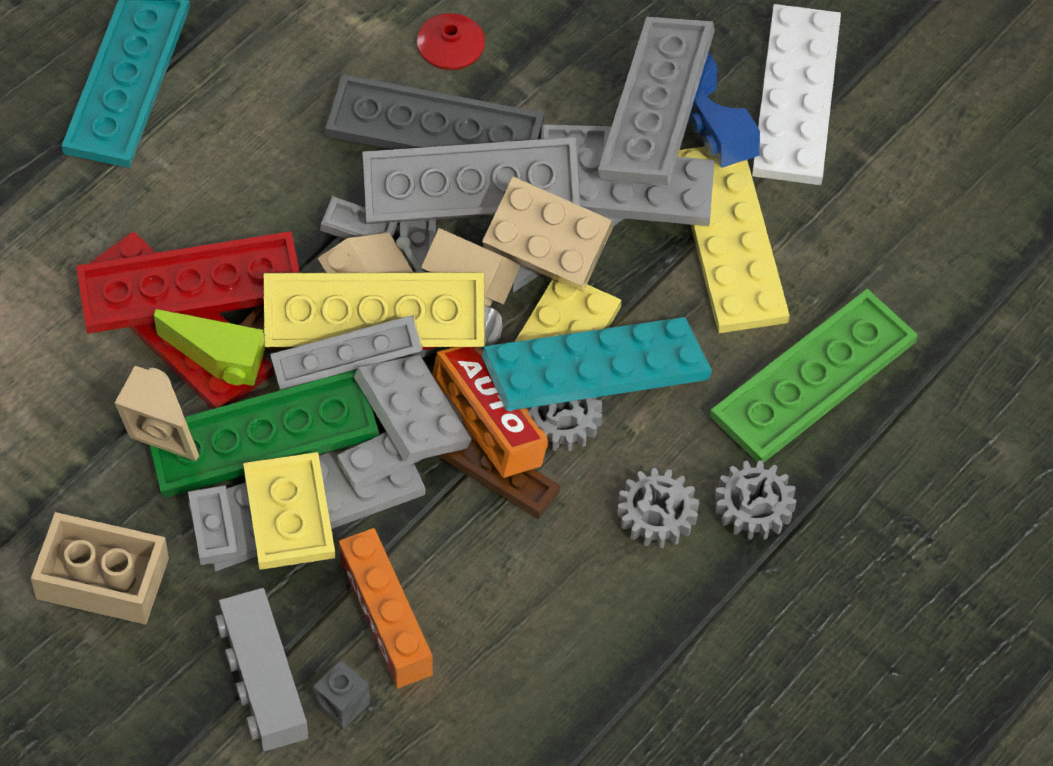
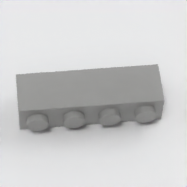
[215,588,309,752]

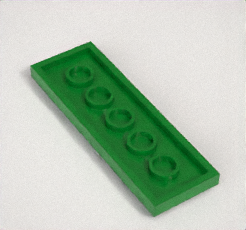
[150,369,379,498]

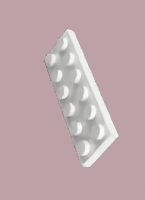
[752,4,841,185]

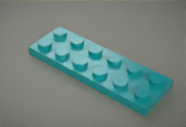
[62,0,190,168]
[482,317,712,411]

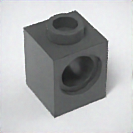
[313,660,370,730]

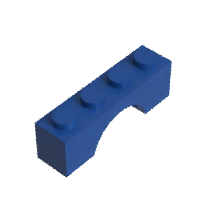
[689,52,760,168]

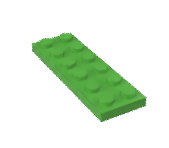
[710,289,918,463]

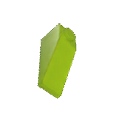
[154,309,265,386]

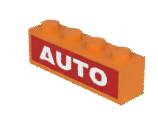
[432,347,548,478]
[339,528,433,689]

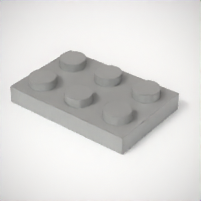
[354,355,472,463]

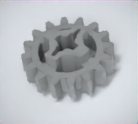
[527,397,602,451]
[714,460,797,540]
[617,468,699,548]

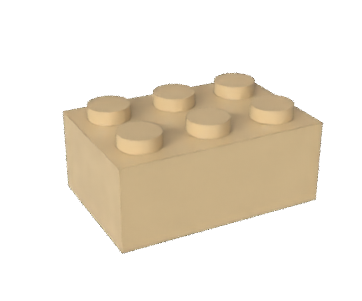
[482,177,613,292]
[31,512,169,625]

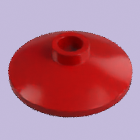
[417,13,485,70]

